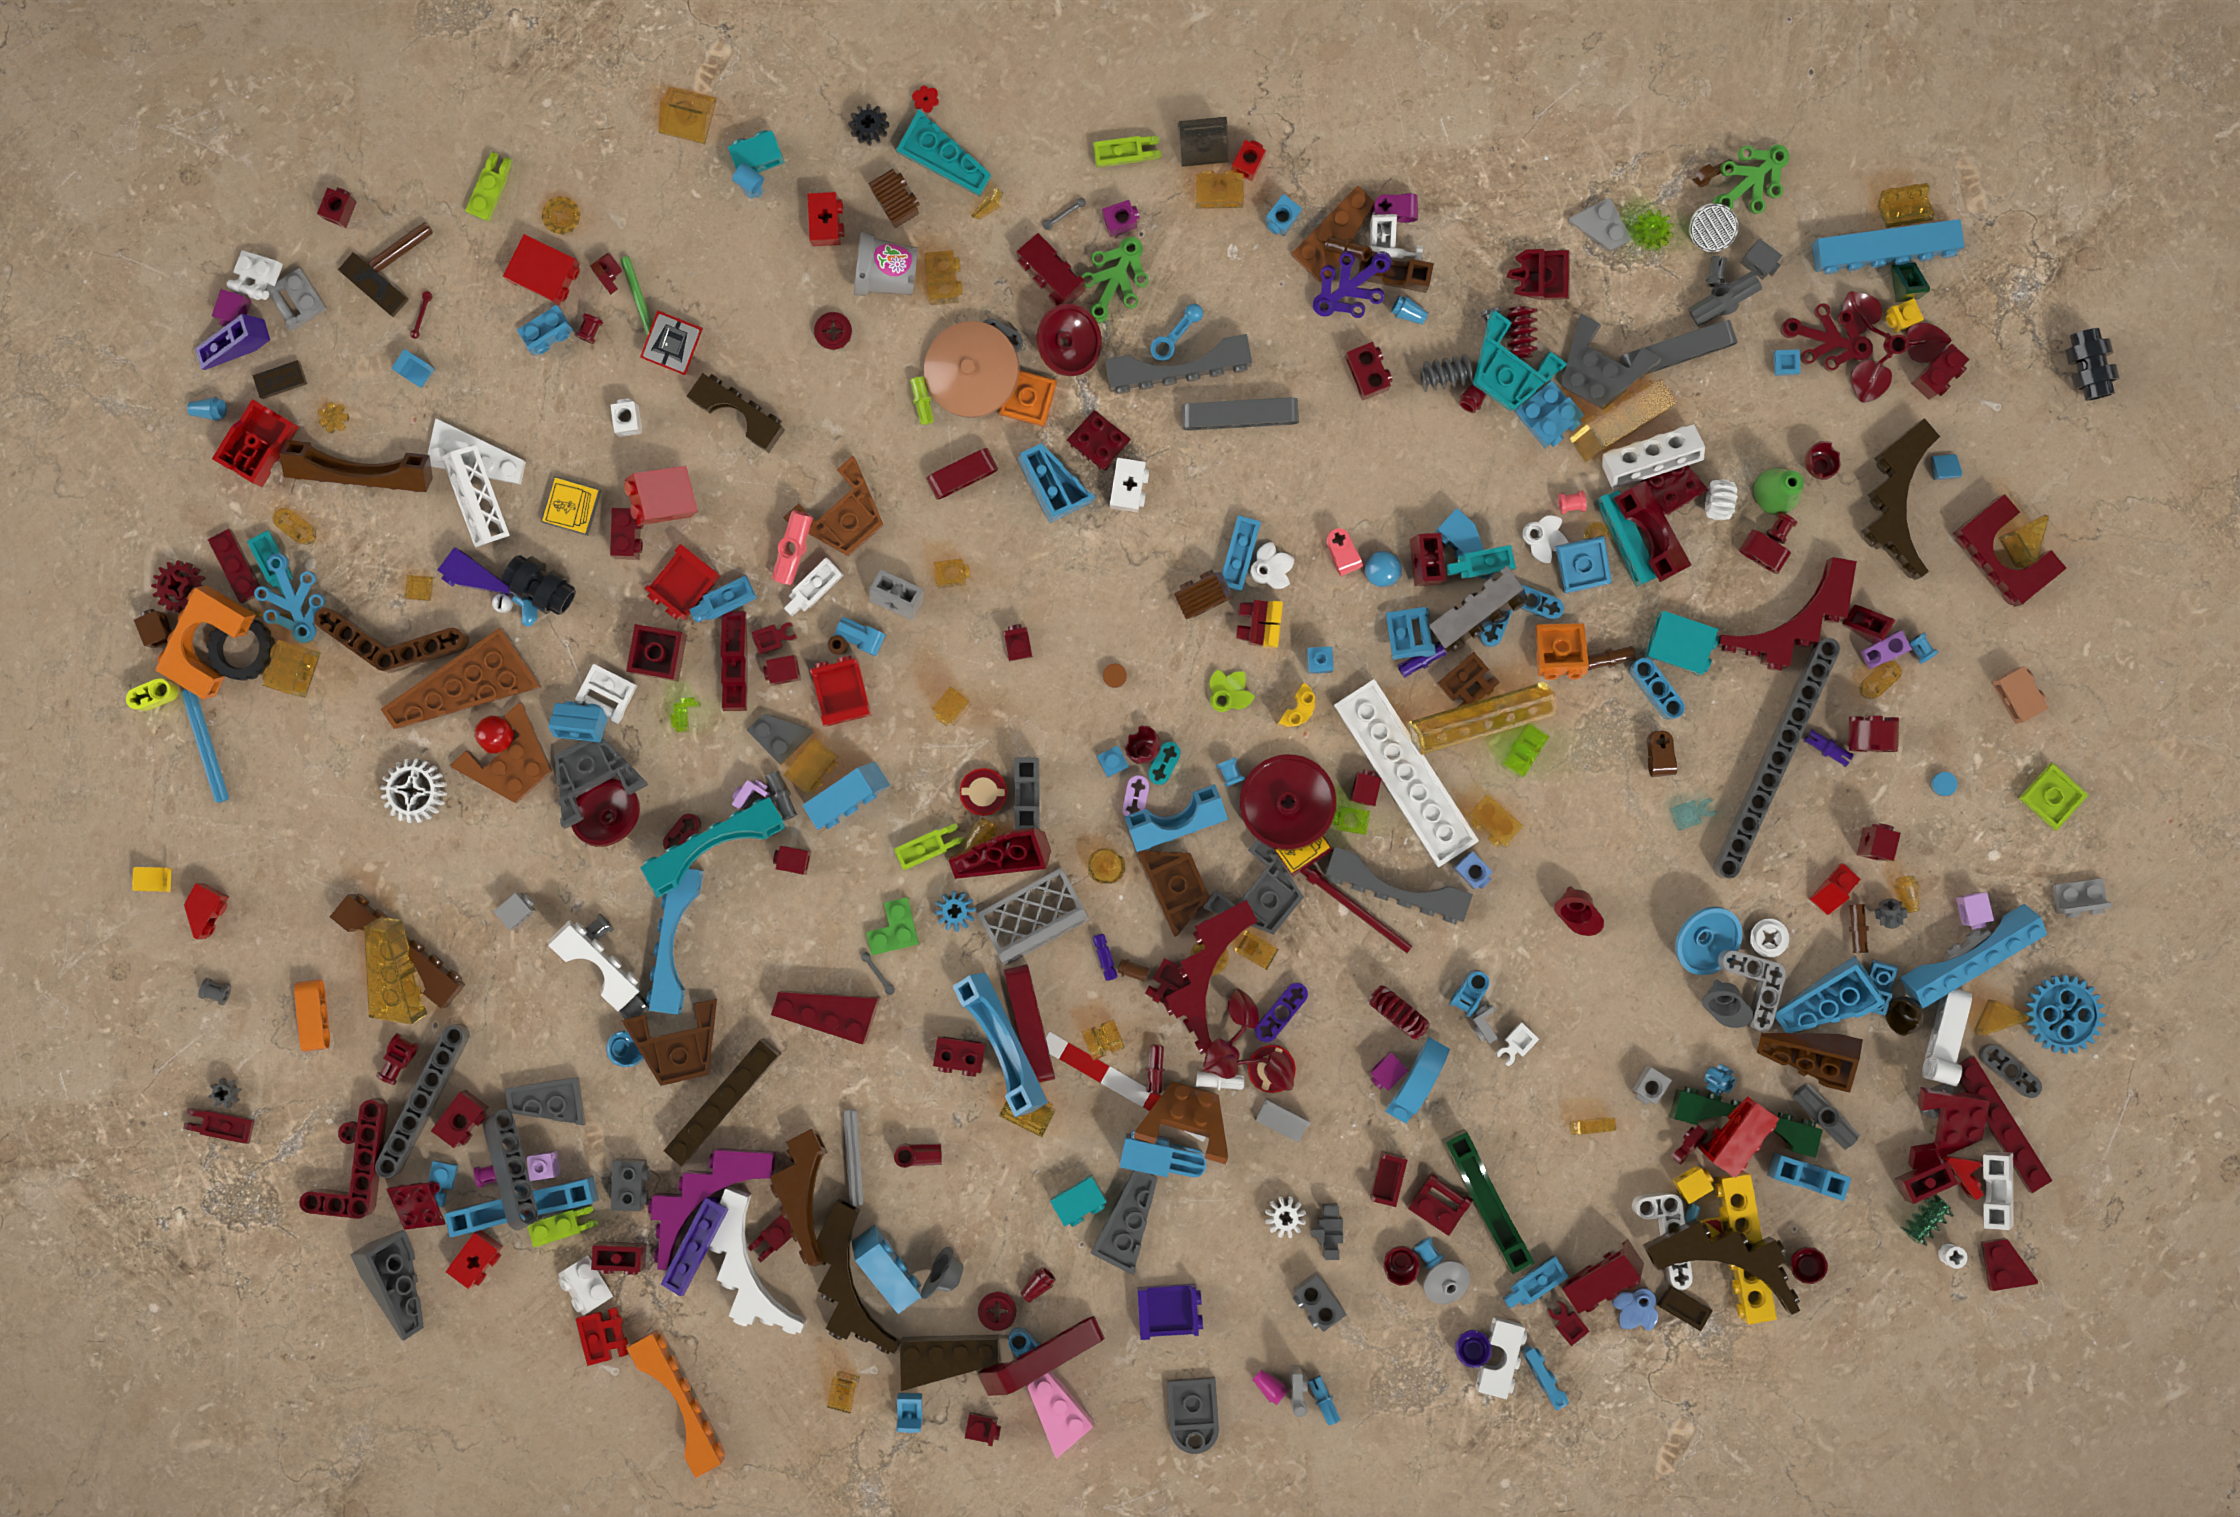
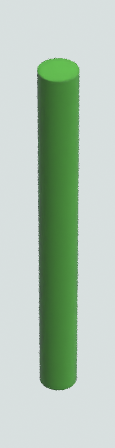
[620,256,652,336]

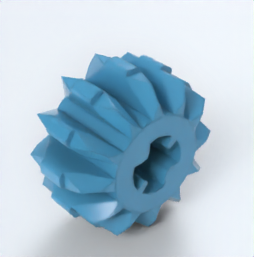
[935,891,976,932]

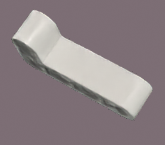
[1922,989,1972,1086]
[1632,1191,1693,1290]

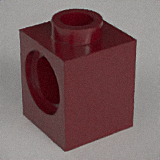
[317,187,357,228]
[763,655,801,685]
[1350,769,1382,807]
[773,846,811,875]

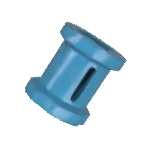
[1908,632,1938,664]
[1216,757,1245,788]
[1413,1237,1444,1269]

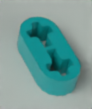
[1148,742,1181,785]

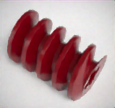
[1507,306,1538,359]

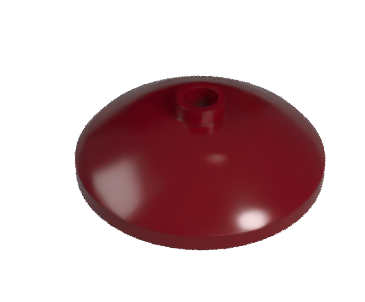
[1036,304,1102,377]
[571,779,640,847]

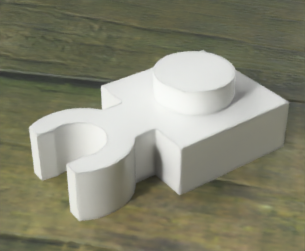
[1495,1022,1539,1066]

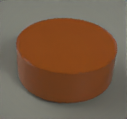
[1103,663,1127,688]

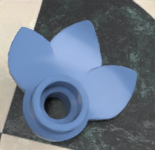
[1612,1287,1658,1331]

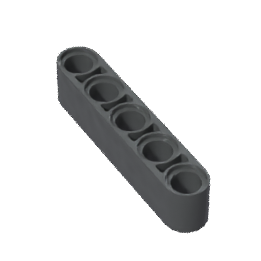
[1619,320,1738,375]
[1181,397,1299,431]
[483,1109,538,1231]

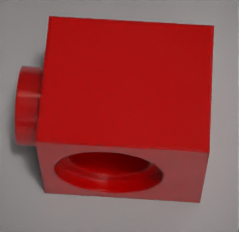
[1231,140,1266,182]

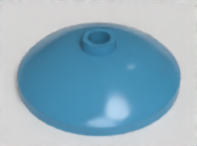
[1675,906,1742,975]

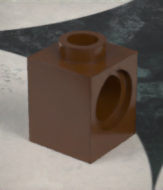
[134,609,172,648]

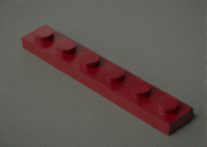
[1958,1056,2053,1193]

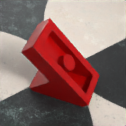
[1809,863,1861,915]
[1940,1156,1984,1200]

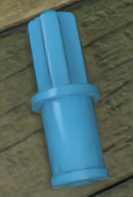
[1307,1375,1340,1425]

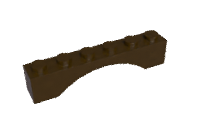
[663,1038,781,1167]

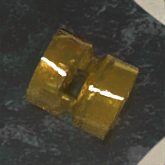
[1082,1019,1125,1061]

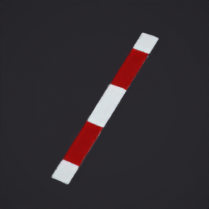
[1046,1031,1206,1142]

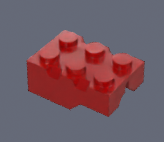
[212,399,299,488]

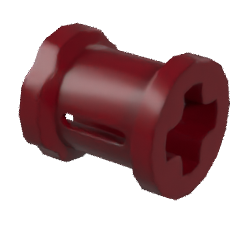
[574,313,604,344]
[1766,512,1798,544]

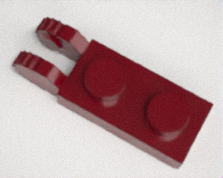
[183,1108,255,1144]
[747,1214,792,1263]

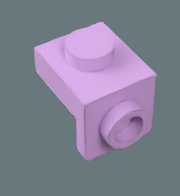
[732,779,771,810]

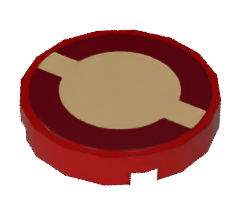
[959,768,1008,816]
[1247,1044,1296,1093]

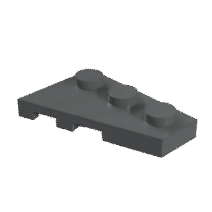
[505,1077,586,1126]

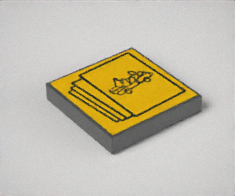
[541,476,602,536]

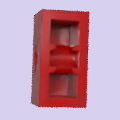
[807,192,845,246]
[445,1230,503,1289]

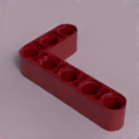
[299,1098,388,1219]
[977,1316,1105,1396]

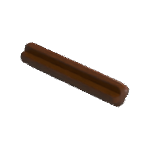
[369,222,433,272]

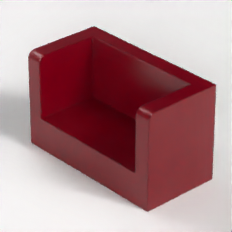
[1370,1151,1408,1207]

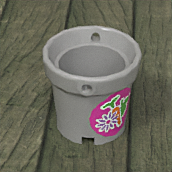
[854,232,918,296]

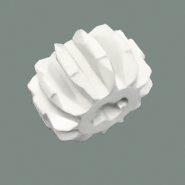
[1704,479,1738,520]
[1265,1196,1306,1238]

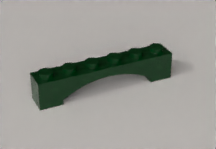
[1669,1086,1823,1158]
[1442,1129,1535,1274]

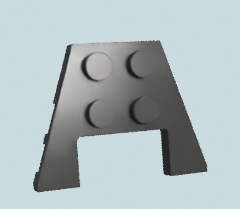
[1562,314,1662,410]
[555,737,648,829]
[1203,840,1304,935]

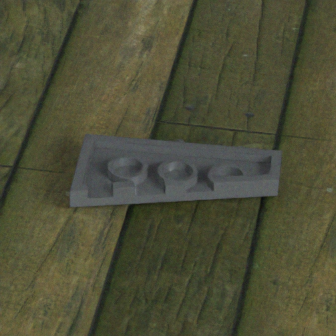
[1091,1170,1158,1276]

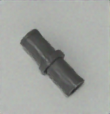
[765,771,798,821]

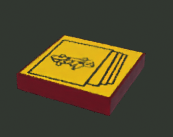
[1273,836,1333,877]

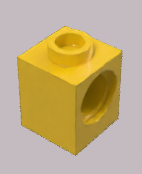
[1672,1166,1714,1204]

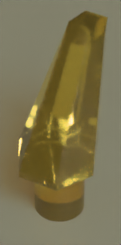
[971,188,1004,219]

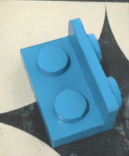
[517,305,574,355]

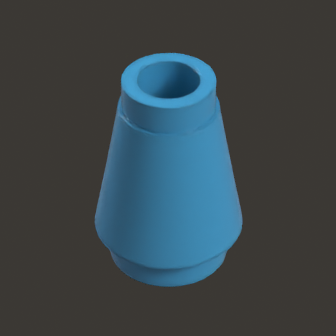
[1391,295,1428,325]
[187,397,227,421]

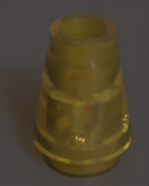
[963,817,997,849]
[1894,876,1920,913]

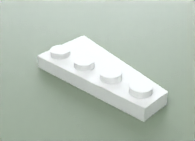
[428,419,526,485]

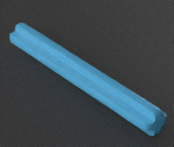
[181,689,229,803]

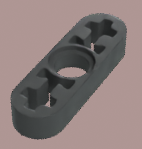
[1979,1044,2042,1098]

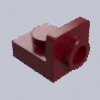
[590,253,622,295]
[1003,624,1033,662]
[965,1412,1001,1447]

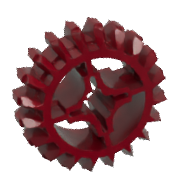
[1368,985,1430,1040]

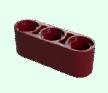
[926,448,998,500]

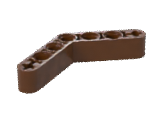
[314,608,469,673]

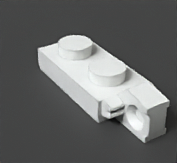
[784,557,844,616]

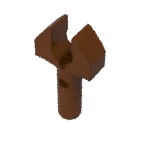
[1692,159,1733,188]

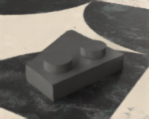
[747,714,814,765]

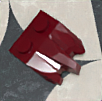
[1506,249,1570,300]

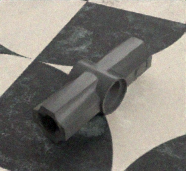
[1688,271,1762,327]
[1792,1083,1860,1150]

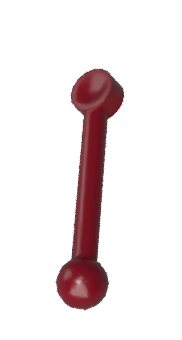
[410,291,433,339]

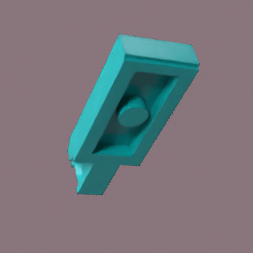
[247,530,295,595]
[1446,545,1516,578]

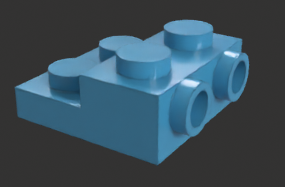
[1514,381,1584,449]

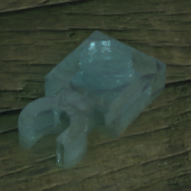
[1670,798,1717,831]

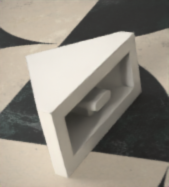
[1369,214,1397,259]

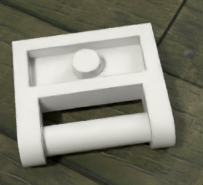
[575,664,637,724]

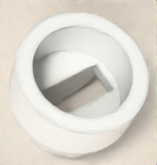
[492,593,513,613]

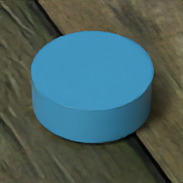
[1931,772,1958,796]

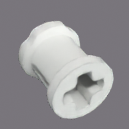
[1938,1243,1967,1269]

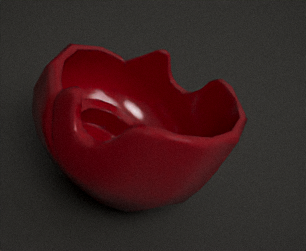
[1804,441,1841,480]
[1125,725,1161,764]
[1383,1246,1420,1286]
[1790,1246,1828,1284]

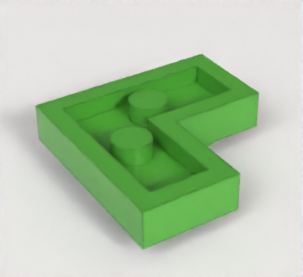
[866,897,919,955]

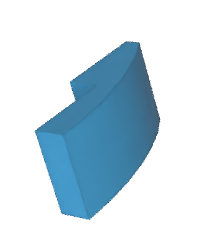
[1869,959,1898,1016]

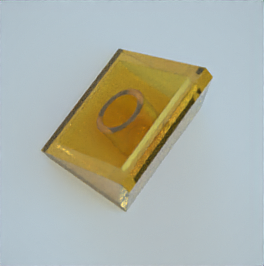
[659,87,717,144]
[1999,515,2049,568]

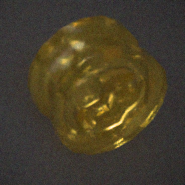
[1584,522,1608,539]

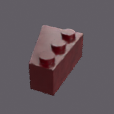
[1016,233,1086,306]

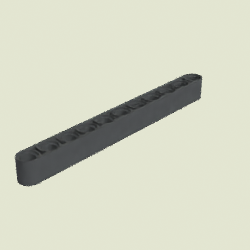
[1713,638,1840,879]

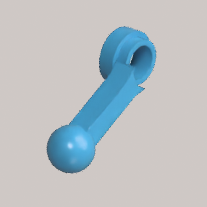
[1150,303,1203,361]

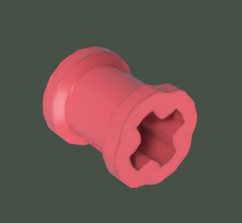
[1558,490,1587,515]

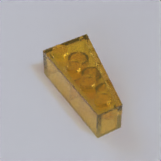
[1570,379,1677,462]

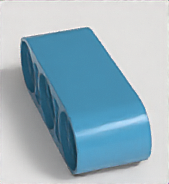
[1629,658,1685,720]

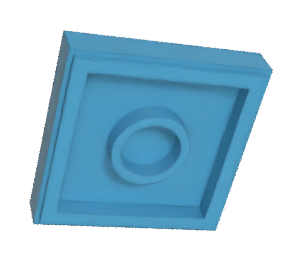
[1556,536,1612,594]

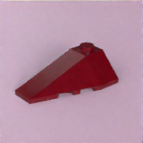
[949,828,1051,879]

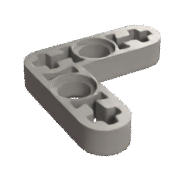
[1718,950,1786,1031]

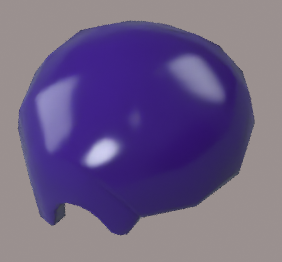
[1454,1330,1491,1368]

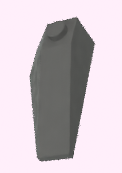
[350,1230,424,1341]

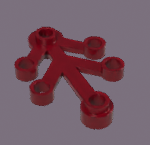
[1780,303,1873,372]

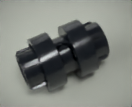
[2065,328,2120,401]
[502,555,576,615]

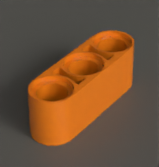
[294,979,330,1052]

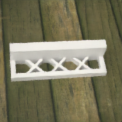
[441,445,510,548]

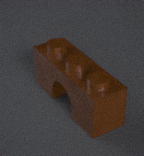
[1357,251,1434,293]

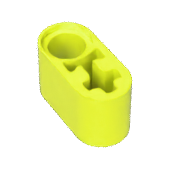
[126,679,179,711]

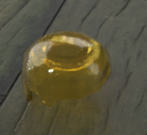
[1086,848,1126,884]

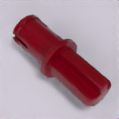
[1146,1044,1165,1093]

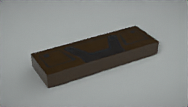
[338,252,409,317]

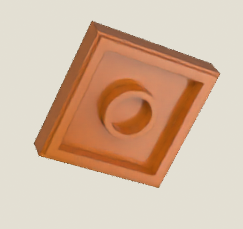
[999,370,1057,427]

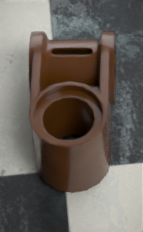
[1646,731,1677,777]

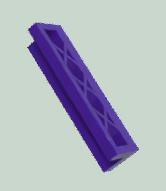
[661,1197,729,1296]

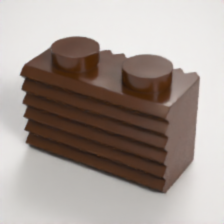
[868,169,920,228]
[1174,570,1233,619]

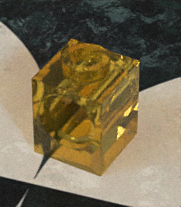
[934,559,970,588]

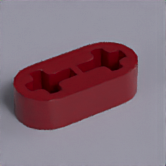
[663,813,701,850]

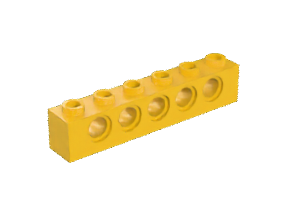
[1714,1171,1777,1325]

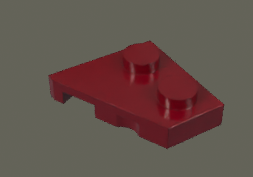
[1981,1238,2038,1291]

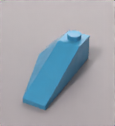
[1775,956,1885,1033]

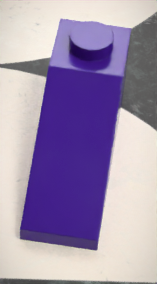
[195,314,271,370]
[438,547,514,596]

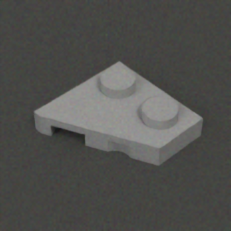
[1568,197,1632,252]

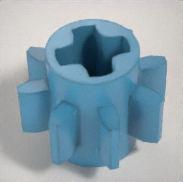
[1705,1064,1736,1096]

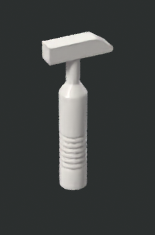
[1369,245,1423,261]

